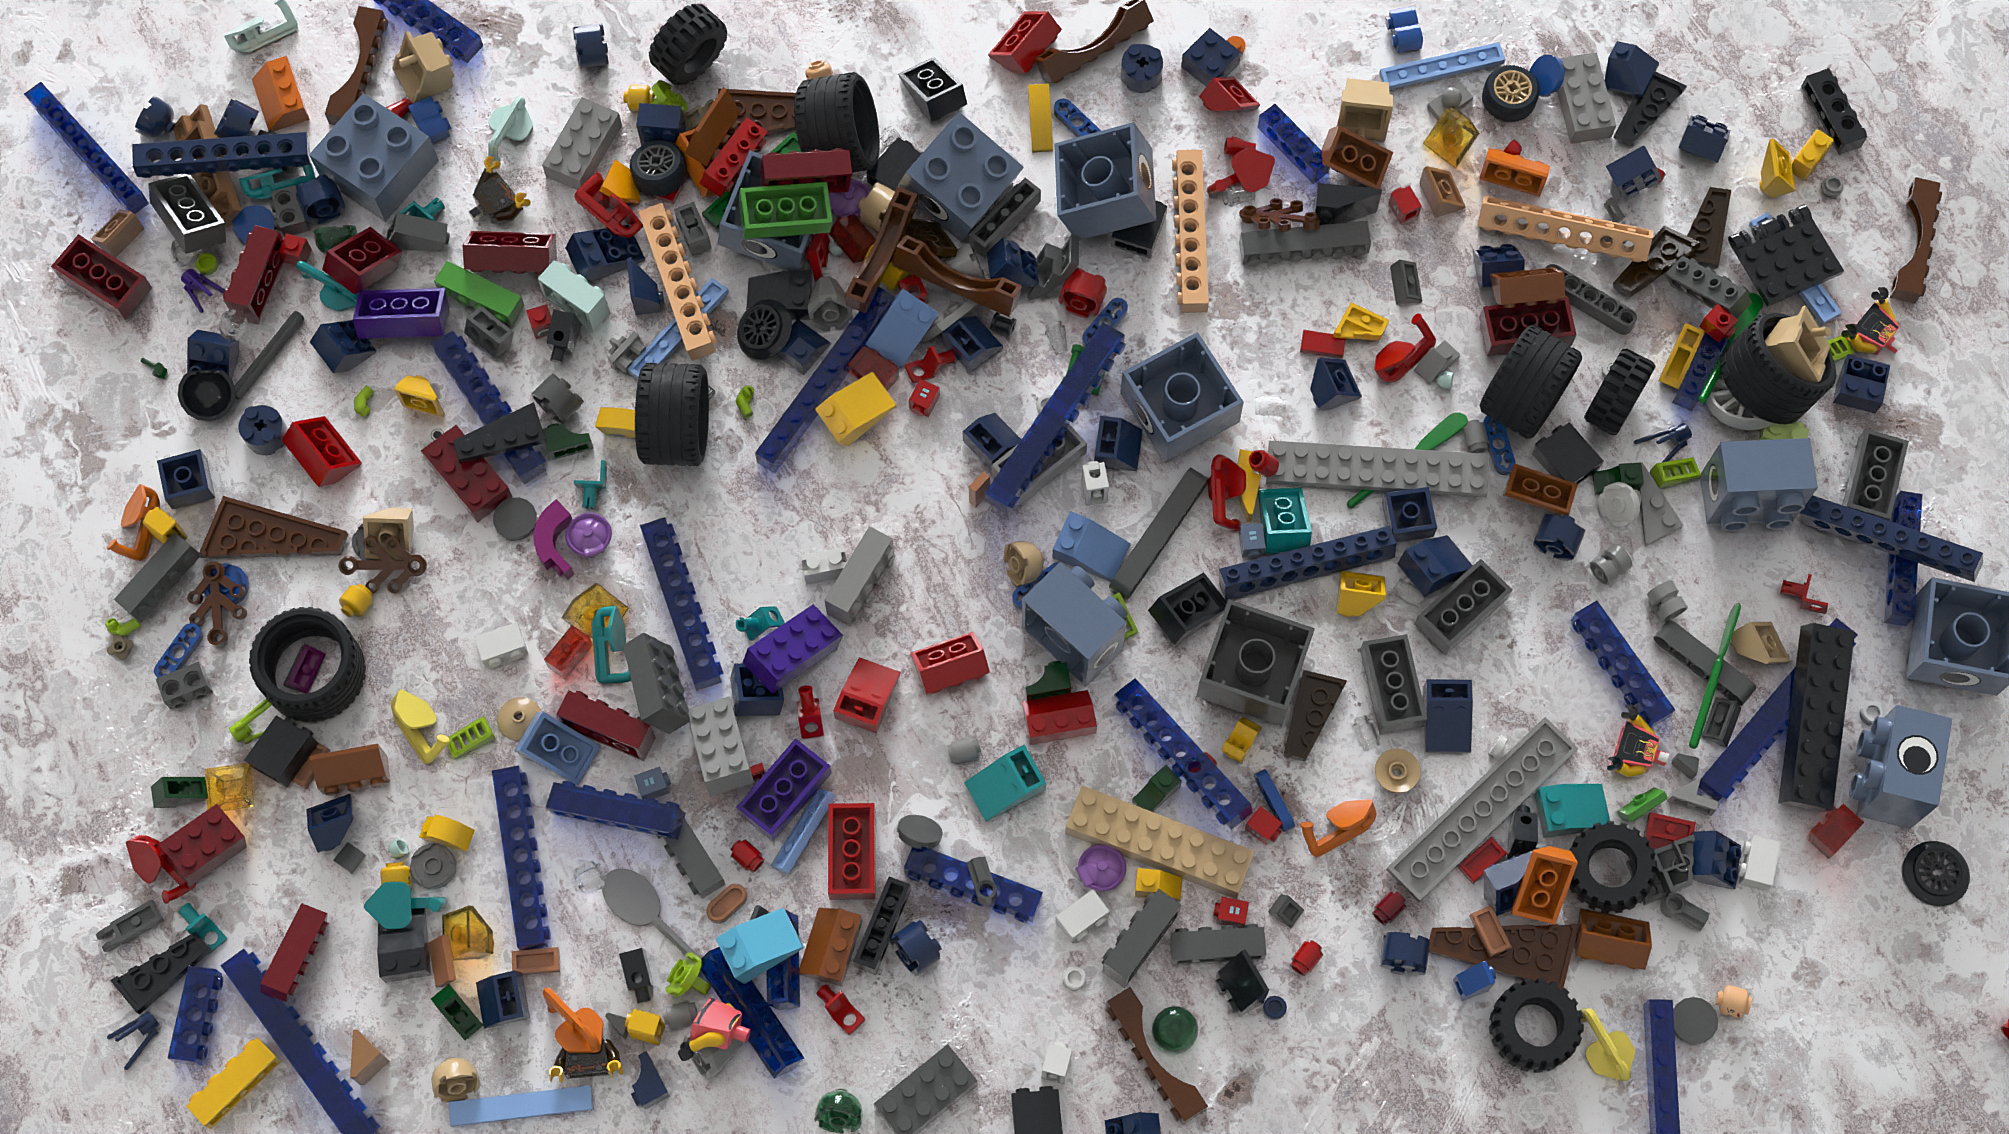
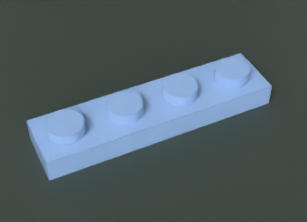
[771,789,836,874]

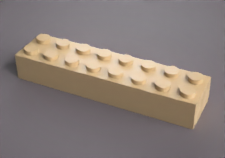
[1065,785,1255,899]

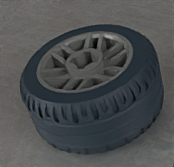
[630,140,687,196]

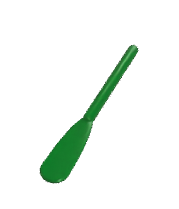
[1698,293,1763,404]
[1347,412,1468,508]
[1689,603,1741,749]

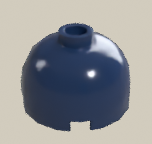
[135,95,175,139]

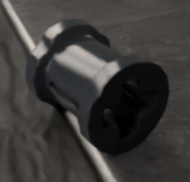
[990,312,1017,337]

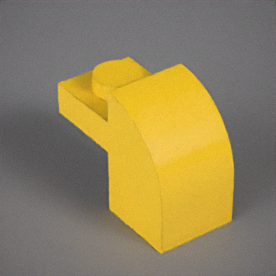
[1221,716,1262,763]
[419,814,475,851]

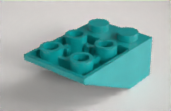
[964,744,1046,822]

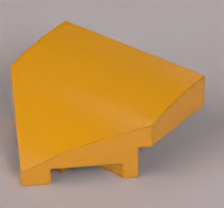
[599,160,641,204]

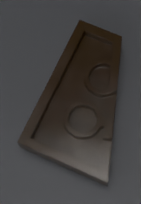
[905,218,958,258]

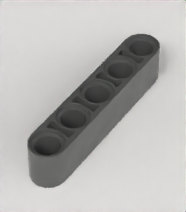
[1545,264,1637,335]
[1654,620,1756,706]

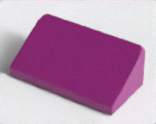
[283,644,326,694]

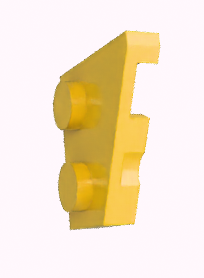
[1333,302,1390,340]

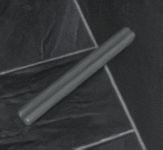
[234,311,304,399]

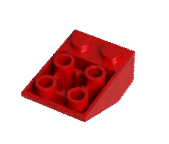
[833,657,901,734]

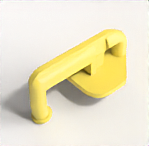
[391,689,450,764]
[1581,1008,1635,1081]

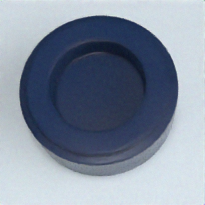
[1263,996,1287,1020]

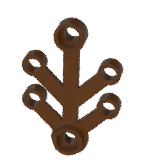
[1239,198,1320,232]
[338,535,427,594]
[187,561,247,647]

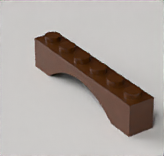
[1034,0,1154,83]
[325,6,388,125]
[1889,177,1942,303]
[845,187,918,314]
[893,235,1022,317]
[1105,987,1208,1125]

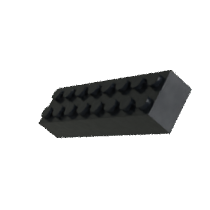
[1778,623,1855,812]

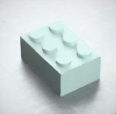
[538,260,610,332]

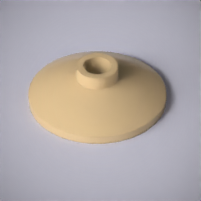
[497,697,541,741]
[1375,748,1421,793]

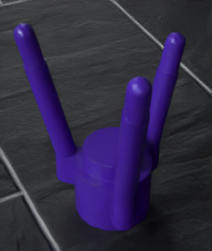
[181,269,225,313]

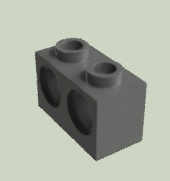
[269,185,310,237]
[674,202,712,256]
[464,306,514,359]
[156,661,213,709]

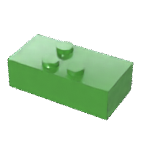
[739,182,832,239]

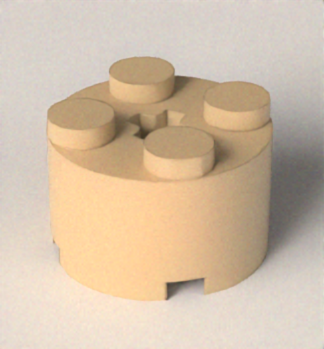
[858,183,895,231]

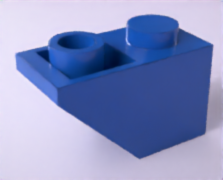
[1453,961,1496,1001]

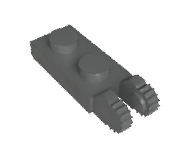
[96,900,164,952]

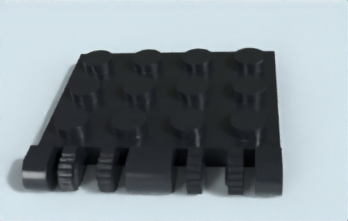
[1728,204,1844,307]

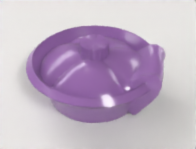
[828,178,871,218]
[565,513,612,559]
[1075,844,1126,891]

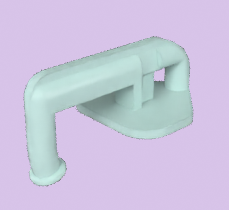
[224,0,298,52]
[488,96,533,164]

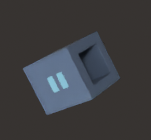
[1239,523,1266,559]
[634,766,671,802]

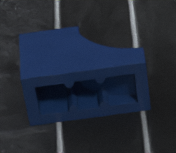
[631,1051,670,1110]

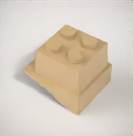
[392,31,454,104]
[1336,78,1393,141]
[1765,306,1831,382]

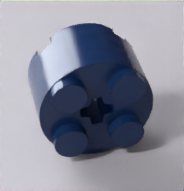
[573,23,609,68]
[1121,44,1163,93]
[214,99,259,138]
[296,174,345,224]
[238,405,288,455]
[1533,513,1586,561]
[890,920,942,976]
[1380,932,1430,975]

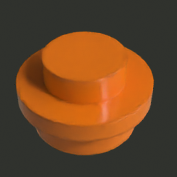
[1227,36,1246,54]

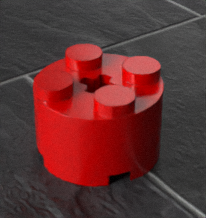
[1058,268,1107,318]

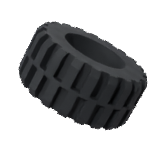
[649,3,728,85]
[1584,348,1656,435]
[1569,821,1657,914]
[1489,978,1584,1073]

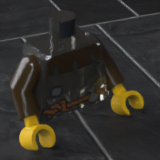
[468,156,531,224]
[549,1035,623,1082]

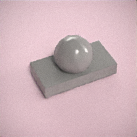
[1427,82,1473,122]

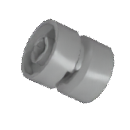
[1589,544,1633,585]
[1647,580,1688,622]

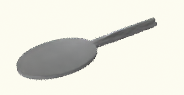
[602,868,706,968]

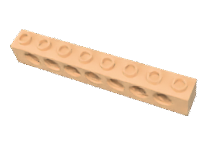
[1172,150,1209,313]
[1477,195,1654,262]
[638,203,717,361]

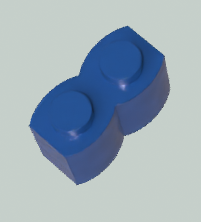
[1386,6,1423,53]
[408,96,451,144]

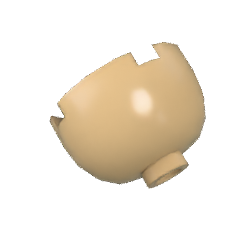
[1003,541,1045,586]
[431,1057,481,1103]

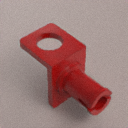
[904,346,956,383]
[1780,574,1828,614]
[797,685,824,739]
[816,984,865,1035]

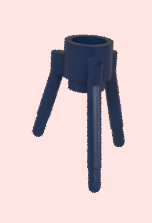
[1634,423,1692,463]
[107,1011,160,1070]

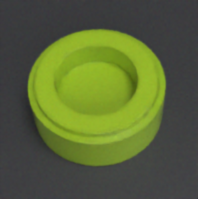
[195,253,218,275]

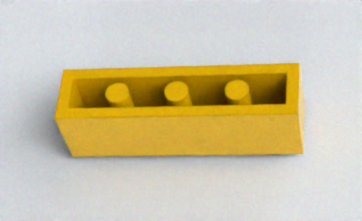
[186,1038,281,1129]

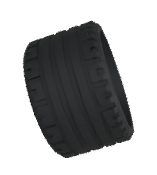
[794,72,880,173]
[1720,312,1836,425]
[1479,325,1582,439]
[635,363,709,466]
[249,607,366,722]

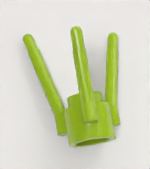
[229,699,272,744]

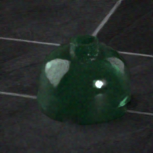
[314,225,357,255]
[1151,1006,1199,1054]
[814,1089,863,1133]

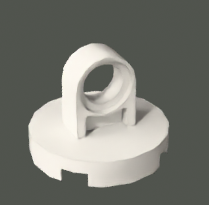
[1599,482,1641,527]

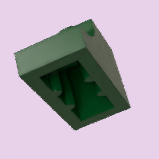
[542,423,594,460]
[1592,462,1644,495]
[1025,661,1072,700]
[1132,764,1182,812]
[151,777,208,808]
[431,984,483,1040]

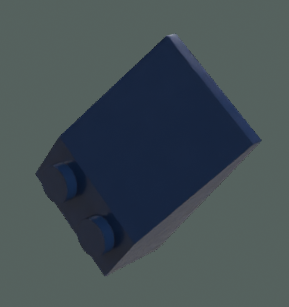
[1397,535,1473,597]

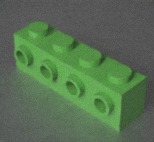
[434,261,524,326]

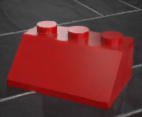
[988,11,1062,74]
[282,416,362,487]
[910,631,990,694]
[1022,690,1097,745]

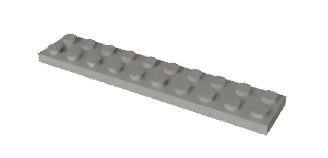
[1266,440,1489,498]
[1386,717,1578,902]

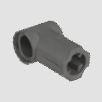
[966,857,997,906]
[1660,893,1710,932]

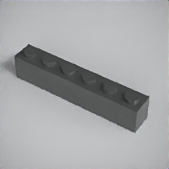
[1239,221,1371,266]

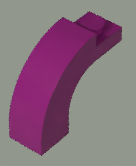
[534,499,575,580]

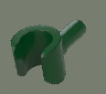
[140,358,167,379]

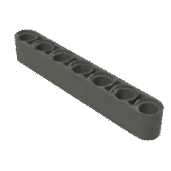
[1109,467,1209,599]

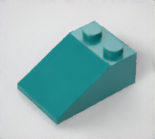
[1258,487,1312,553]
[1534,784,1610,838]

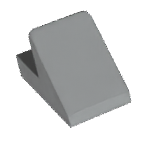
[1414,340,1460,385]
[1667,778,1719,816]

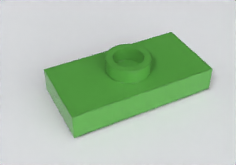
[1617,787,1668,822]

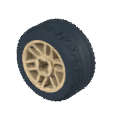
[1482,65,1540,122]

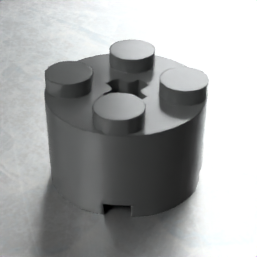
[531,373,584,424]

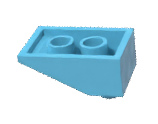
[715,908,804,984]

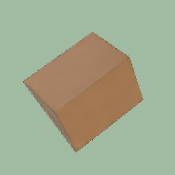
[1419,166,1466,218]
[91,209,144,258]
[350,1030,390,1085]

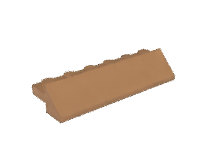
[173,104,241,227]

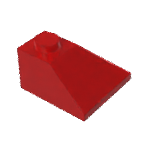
[1199,76,1260,111]

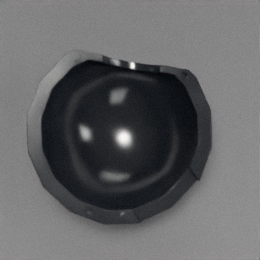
[177,369,236,422]

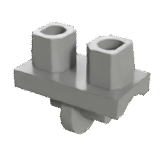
[608,331,646,373]

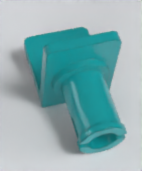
[399,197,445,221]
[574,460,607,509]
[736,606,785,641]
[178,903,227,954]

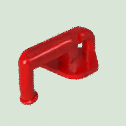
[1206,148,1275,195]
[574,171,643,238]
[1375,313,1436,383]
[1208,454,1246,532]
[126,835,196,904]

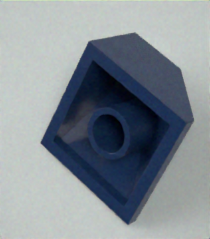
[1604,41,1659,97]
[627,258,664,315]
[776,318,831,375]
[1310,357,1362,409]
[306,794,354,853]

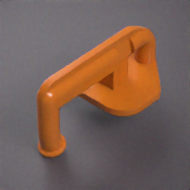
[107,484,160,561]
[1300,799,1377,857]
[543,987,604,1053]

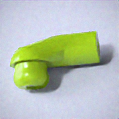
[354,385,374,417]
[736,385,754,418]
[105,618,141,637]

